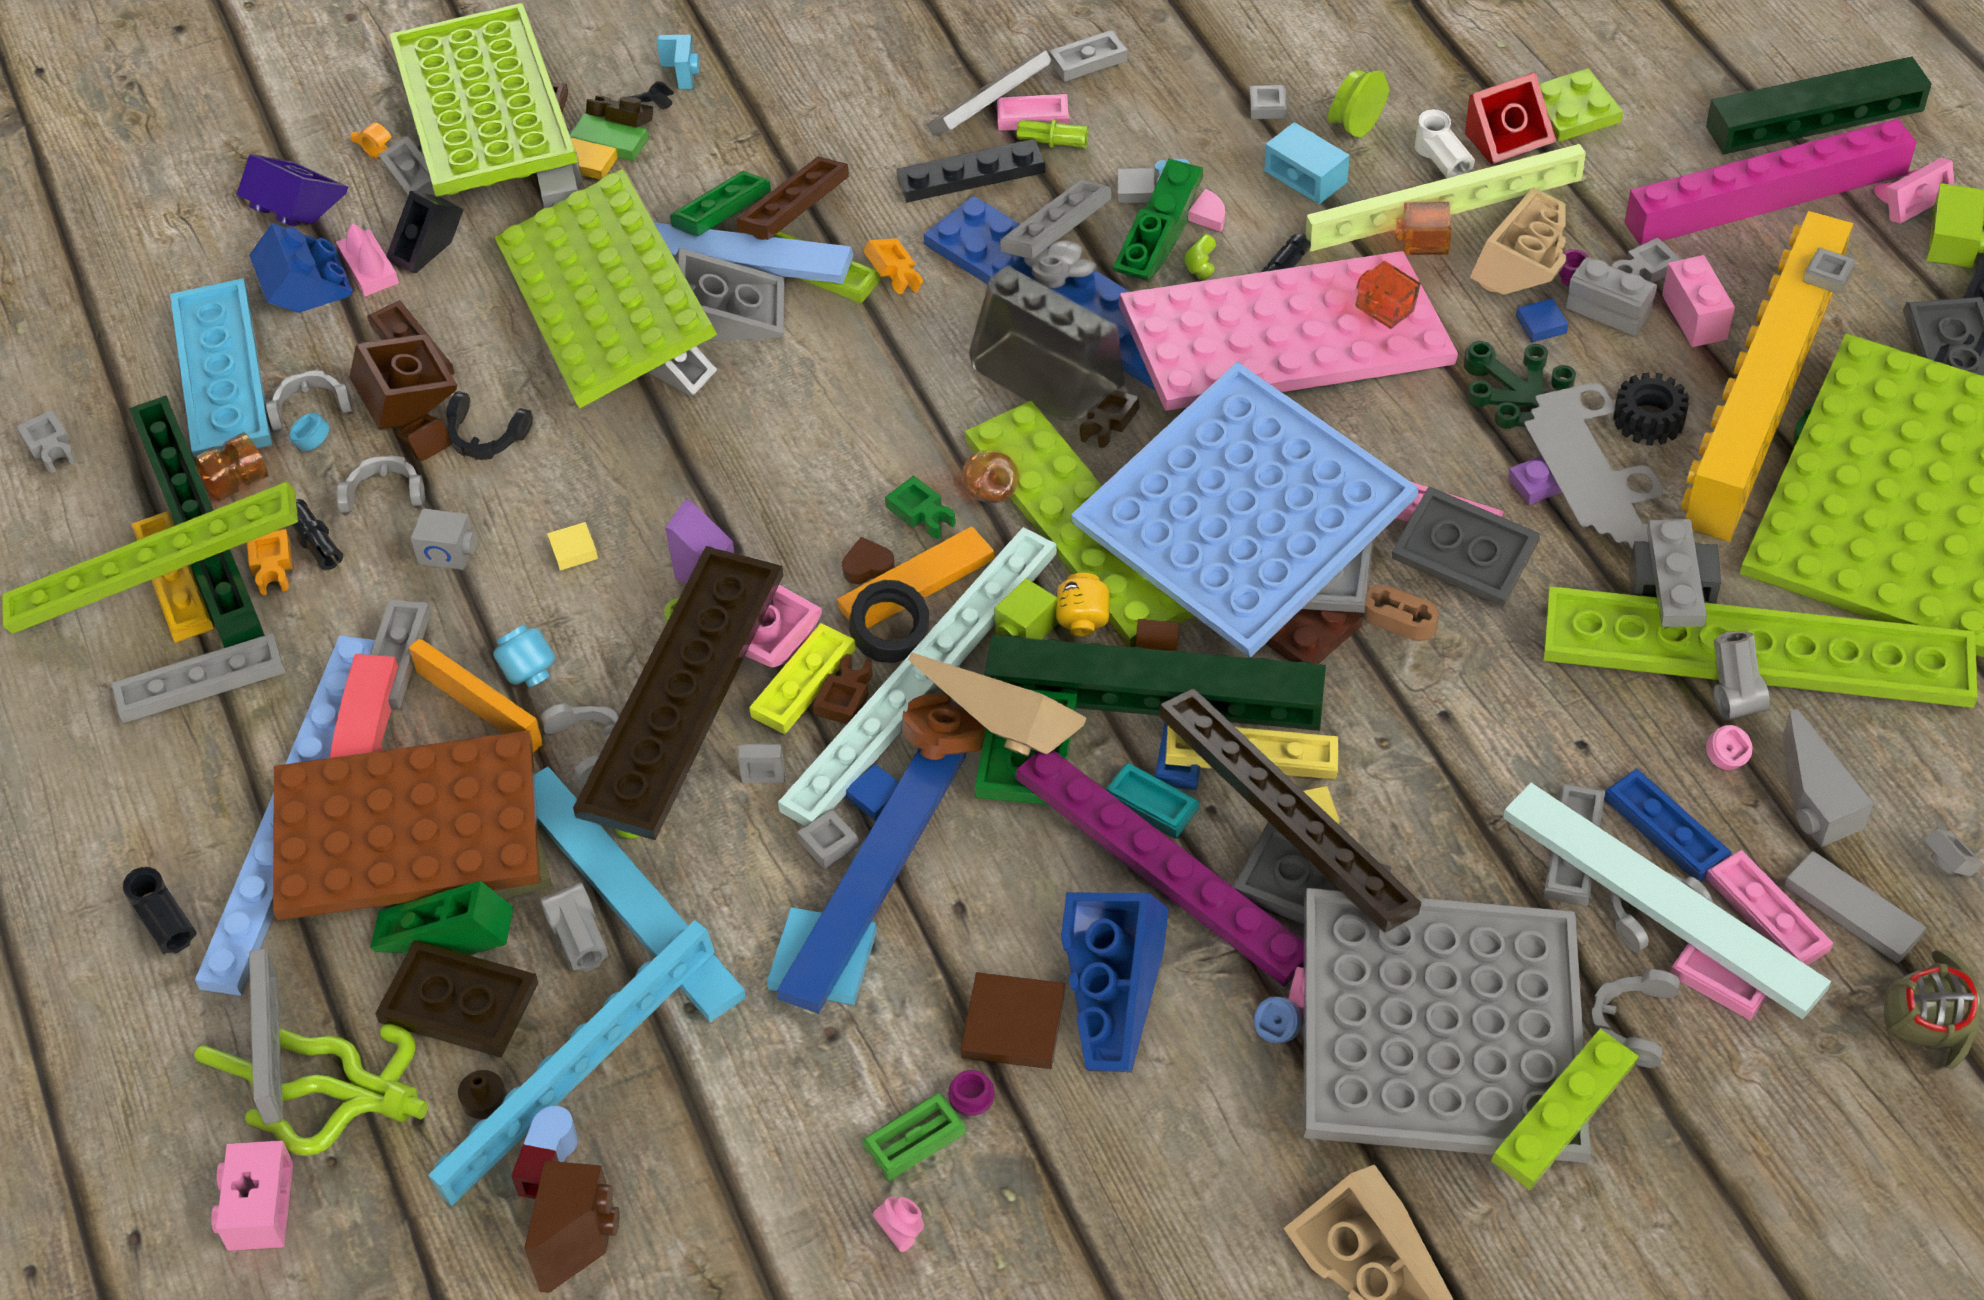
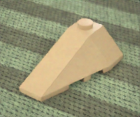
[1470,187,1566,295]
[908,652,1087,756]
[1283,1164,1453,1300]

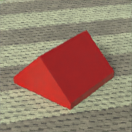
[1465,72,1556,164]

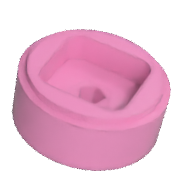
[1706,725,1753,771]

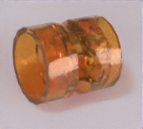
[194,432,268,501]

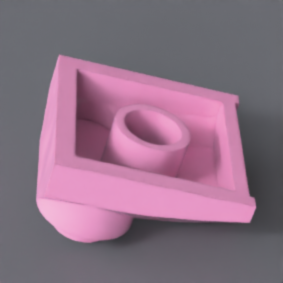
[745,585,822,668]

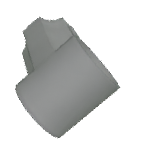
[1713,631,1770,721]
[540,882,609,972]

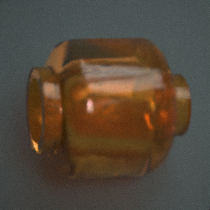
[962,450,1019,503]

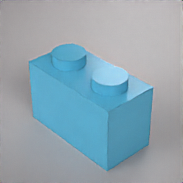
[1264,122,1350,204]

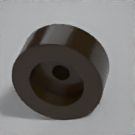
[458,1070,507,1119]

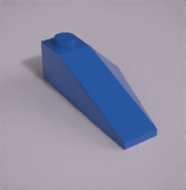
[1061,892,1169,1073]

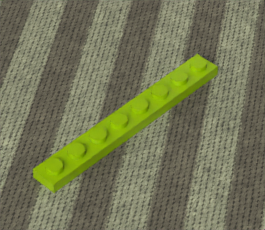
[2,482,298,634]

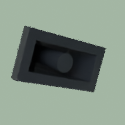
[386,190,464,273]

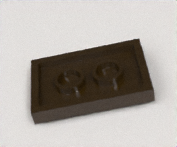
[375,940,538,1058]

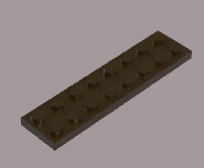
[573,546,784,840]

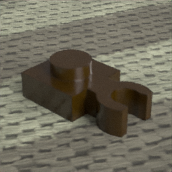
[586,95,653,128]
[1080,387,1140,448]

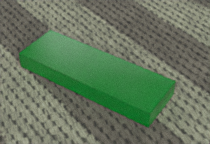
[670,171,771,236]

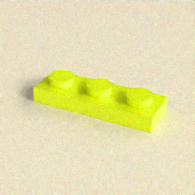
[749,623,856,735]

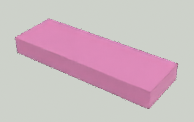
[1705,850,1833,966]

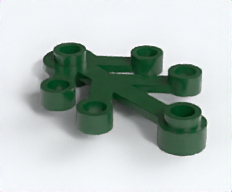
[1464,341,1576,429]

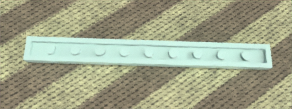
[778,527,1057,826]

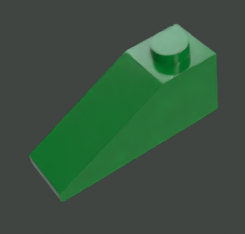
[370,881,514,955]

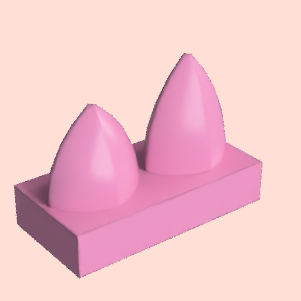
[1874,157,1954,224]
[336,224,399,296]

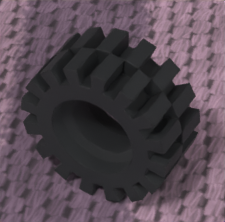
[1613,372,1689,446]

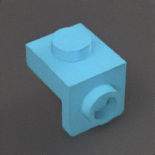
[657,34,700,89]

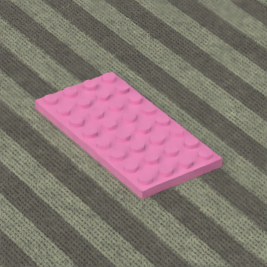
[1118,251,1458,411]

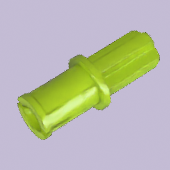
[1016,119,1089,149]

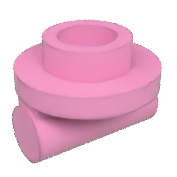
[873,1197,924,1252]

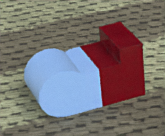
[511,1106,578,1199]

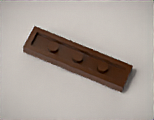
[736,156,849,240]

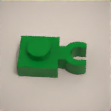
[885,475,956,539]

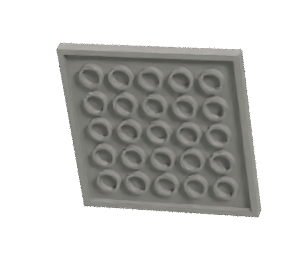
[1304,888,1591,1163]

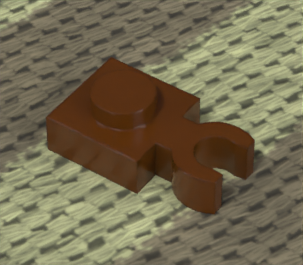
[813,654,873,724]

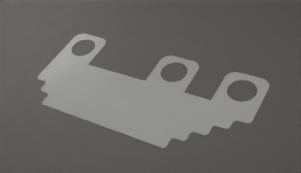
[1524,383,1676,550]

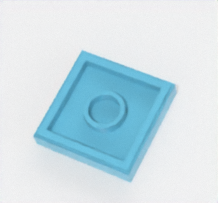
[767,907,877,1005]

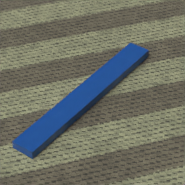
[777,748,966,1014]

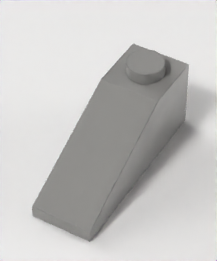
[1783,709,1874,848]

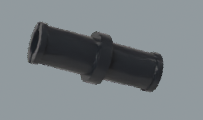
[292,499,343,570]

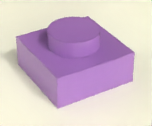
[1508,456,1562,505]

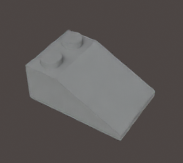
[674,248,785,341]

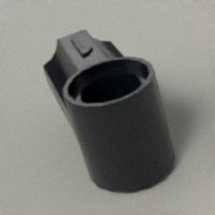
[122,867,197,954]

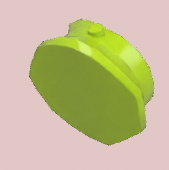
[1327,70,1390,138]

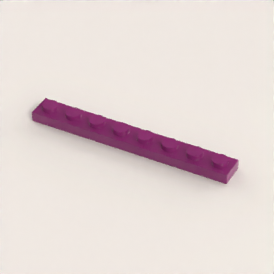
[1016,750,1304,986]

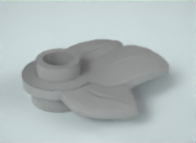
[1024,240,1097,288]

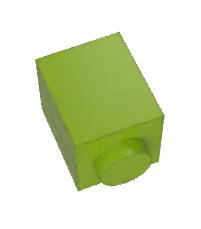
[994,578,1059,640]

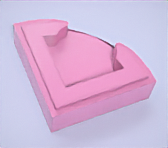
[1188,189,1225,232]

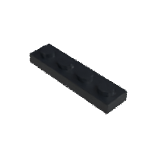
[897,139,1045,203]

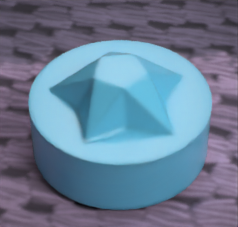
[289,413,329,451]

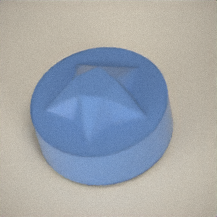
[1254,997,1302,1043]

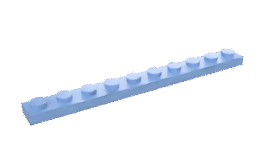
[195,635,375,996]

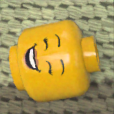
[1056,573,1110,637]

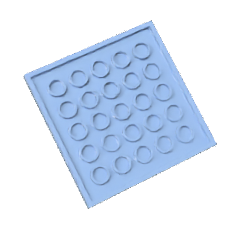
[1071,362,1418,658]

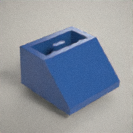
[249,223,353,313]

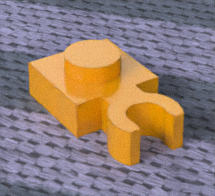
[863,238,923,294]
[247,529,293,596]

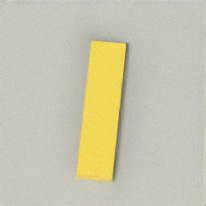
[1165,726,1338,780]

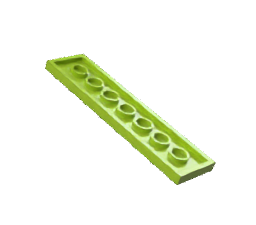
[964,400,1194,647]

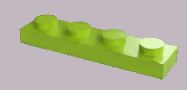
[1491,1029,1639,1190]

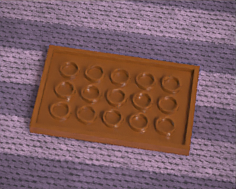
[273,730,541,921]

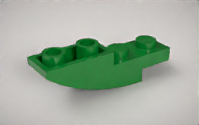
[1113,158,1204,281]

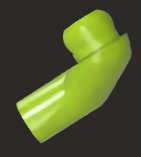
[1184,234,1216,281]

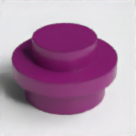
[948,1070,995,1116]

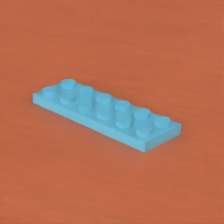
[170,278,272,462]

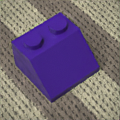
[236,154,348,226]

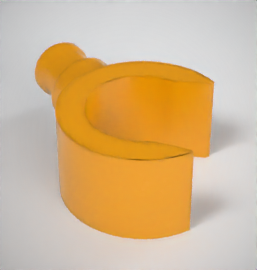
[350,122,392,159]

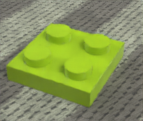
[1539,68,1624,142]

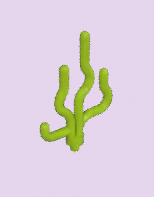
[194,1023,428,1156]

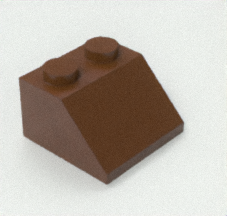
[349,334,457,429]
[524,1161,620,1293]

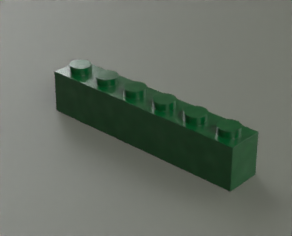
[1706,56,1932,155]

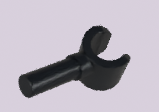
[627,81,674,109]

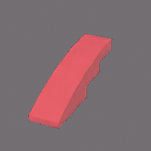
[329,654,398,758]

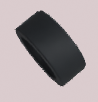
[849,580,929,663]

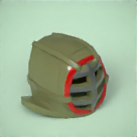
[1882,949,1981,1069]

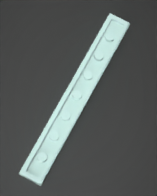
[1503,783,1831,1020]

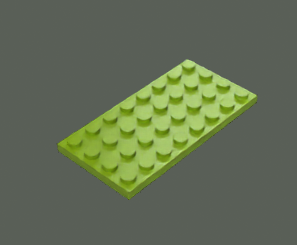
[389,3,578,197]
[495,169,717,408]

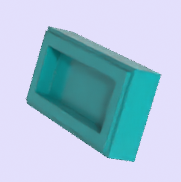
[1105,762,1199,839]

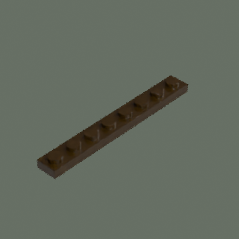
[1159,688,1422,933]

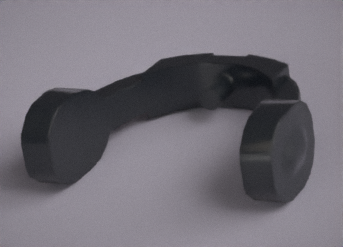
[447,391,533,460]

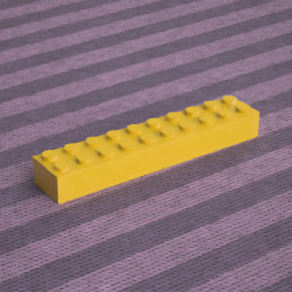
[1680,211,1854,542]

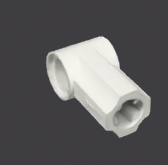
[1414,109,1475,178]

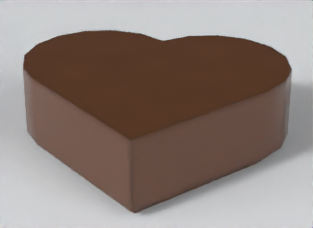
[842,537,895,584]

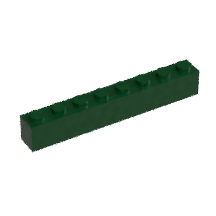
[129,395,265,648]
[984,635,1326,731]

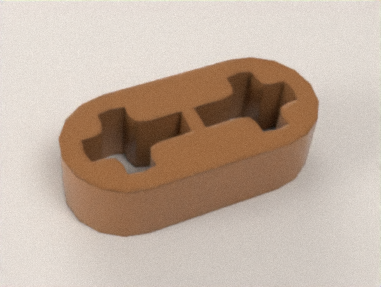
[1363,585,1439,641]

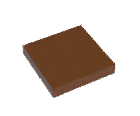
[961,972,1065,1069]

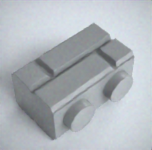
[1566,257,1657,336]

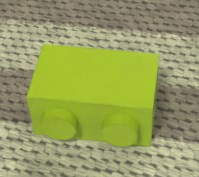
[1926,183,1984,268]

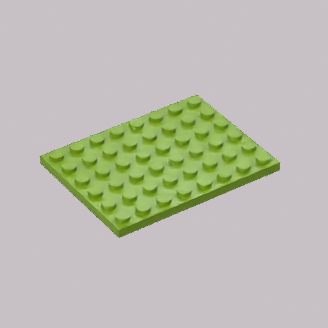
[1740,333,1984,657]

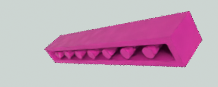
[1624,119,1917,246]

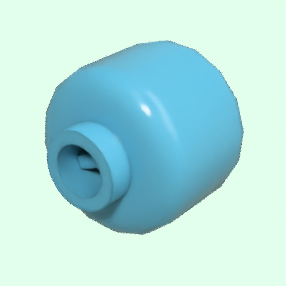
[493,624,555,688]

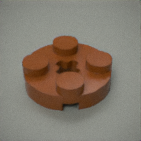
[901,693,986,760]

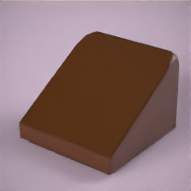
[395,414,451,461]
[1135,619,1179,651]

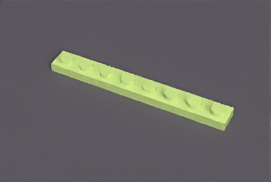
[1305,144,1586,252]

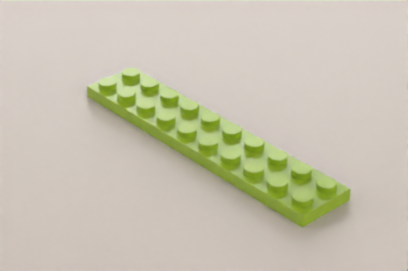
[1543,586,1978,708]

